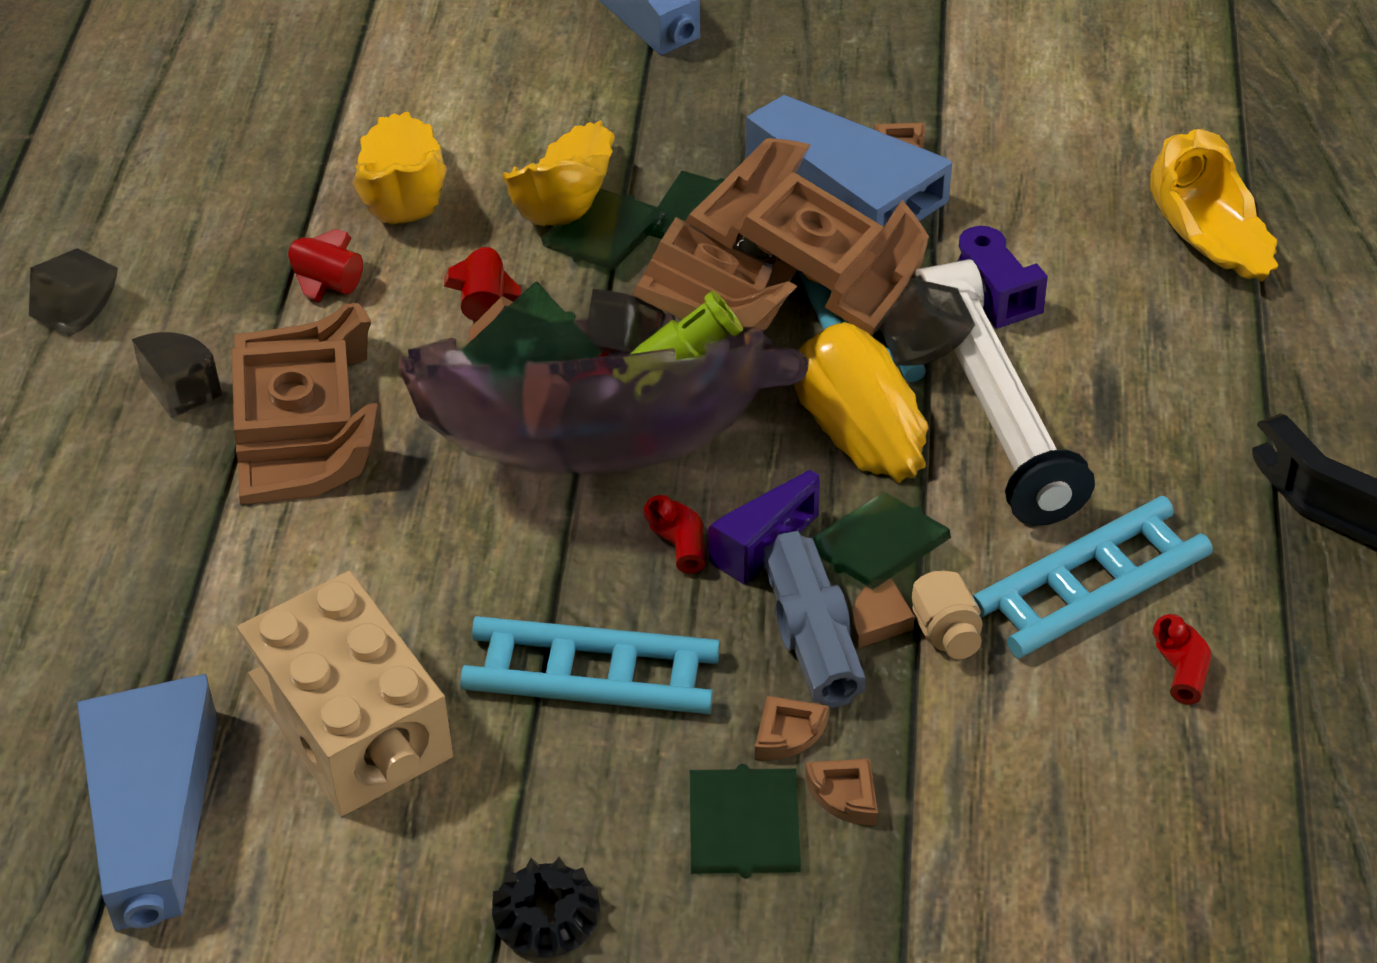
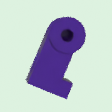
[957,226,1048,329]

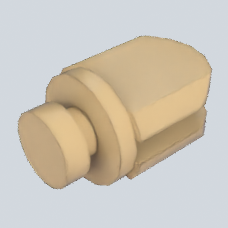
[912,570,983,659]

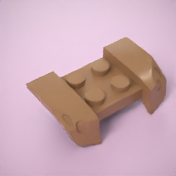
[685,138,929,336]
[632,217,798,332]
[232,303,378,505]

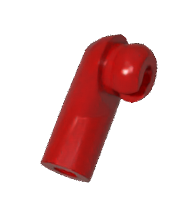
[643,494,706,574]
[1152,614,1212,705]

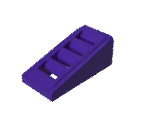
[708,470,820,585]

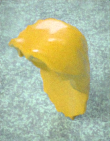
[352,111,447,225]
[502,120,615,227]
[1150,129,1278,281]
[791,322,928,483]

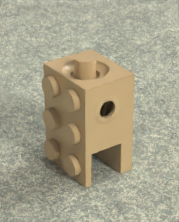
[237,570,453,817]

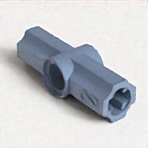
[763,531,866,708]

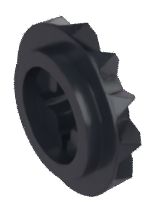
[492,857,600,958]

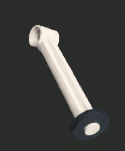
[914,259,1095,526]

